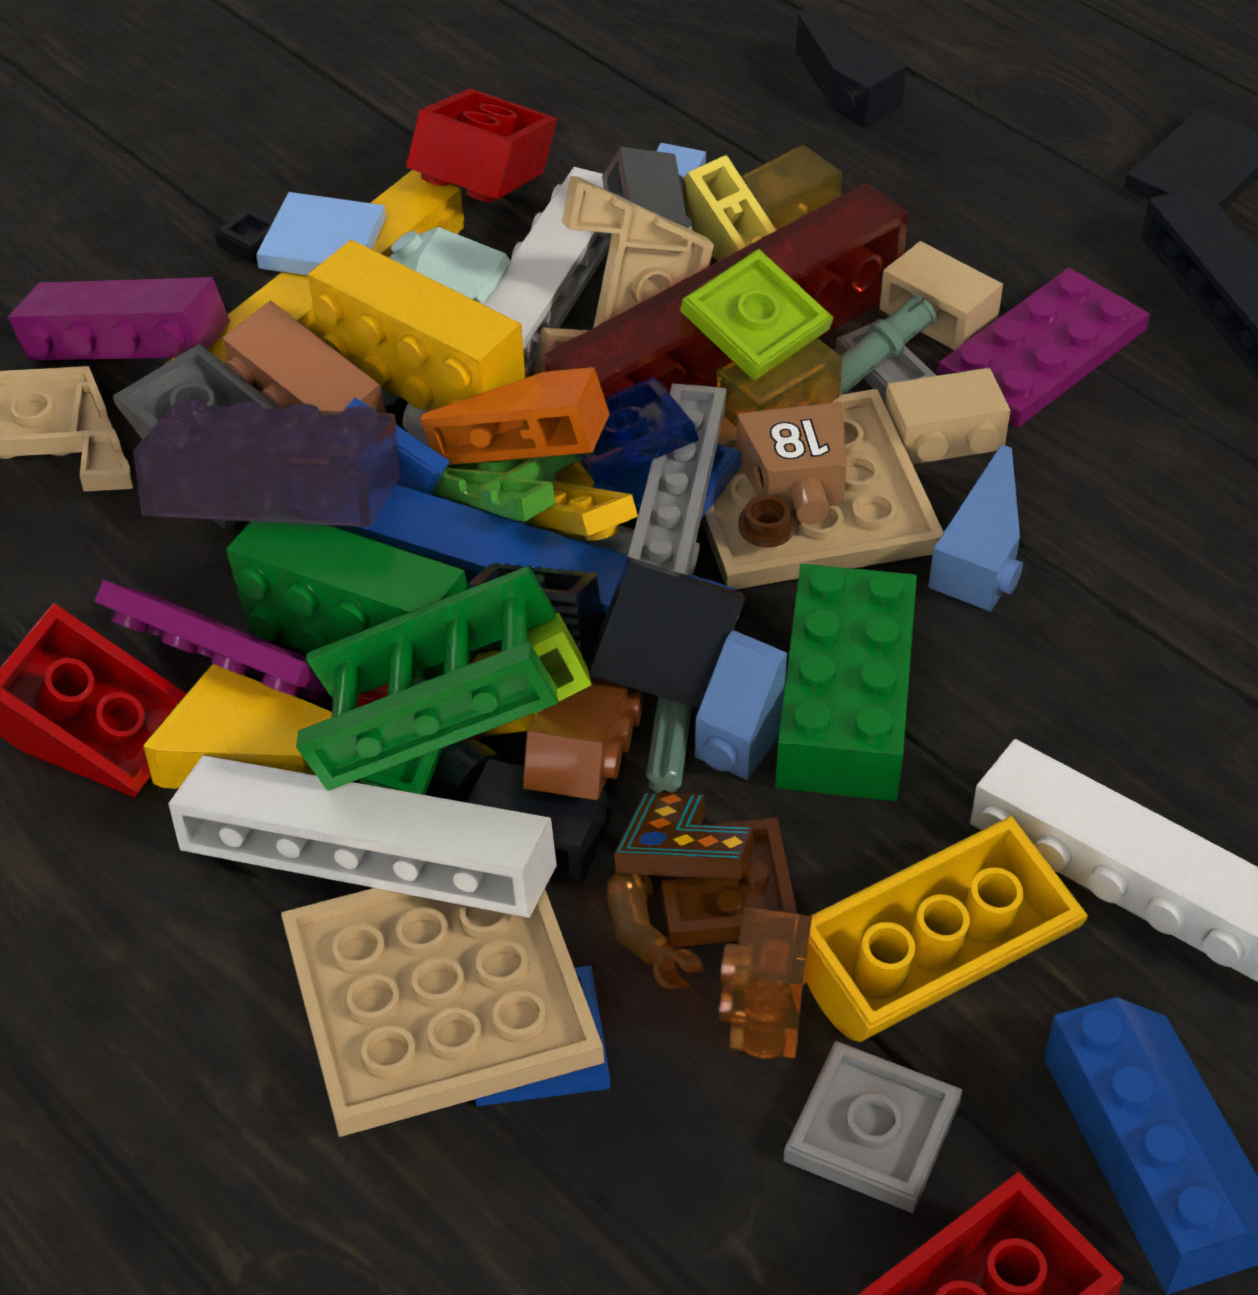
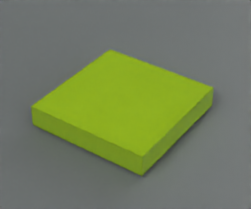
[680,249,834,381]

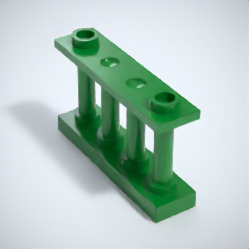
[296,566,558,791]

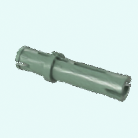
[798,294,937,401]

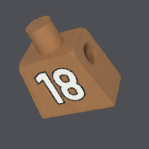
[736,402,847,525]

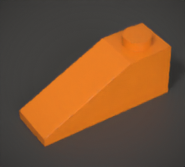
[420,367,610,465]

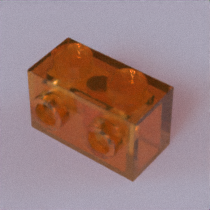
[719,907,812,1058]

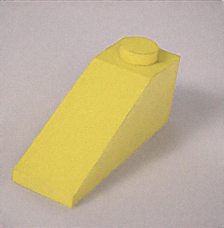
[683,155,807,284]

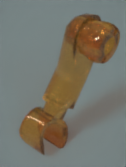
[606,873,703,989]

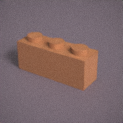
[222,300,388,458]

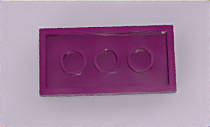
[937,268,1150,428]
[94,580,329,702]

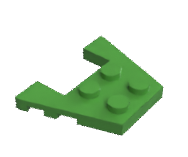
[433,428,652,522]

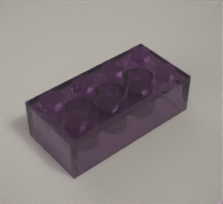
[133,399,400,527]

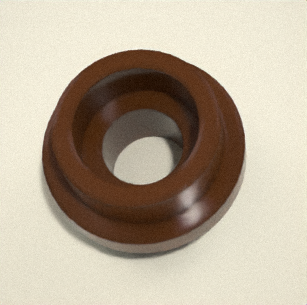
[738,495,795,548]

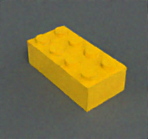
[308,239,525,412]

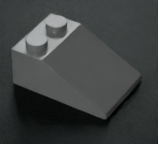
[113,344,309,531]

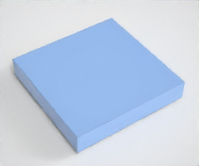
[256,192,386,276]

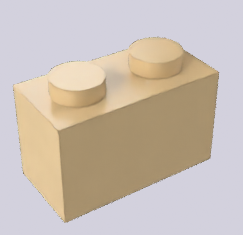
[880,241,1003,350]
[885,368,1011,464]

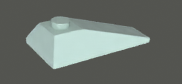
[381,227,511,406]

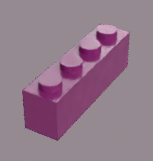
[8,277,230,360]

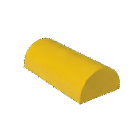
[794,816,1088,1042]

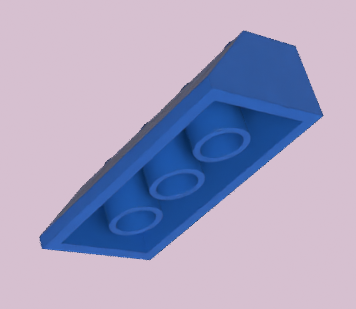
[1044,997,1258,1295]

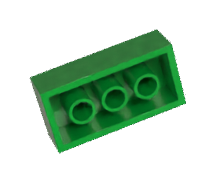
[226,505,480,680]
[775,563,917,801]

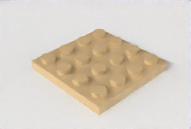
[701,389,944,590]
[281,888,604,1137]

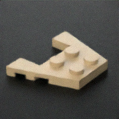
[534,176,714,374]
[0,366,133,492]

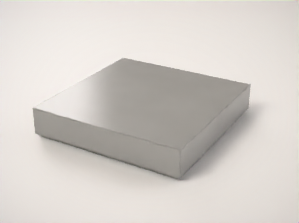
[783,1041,963,1213]

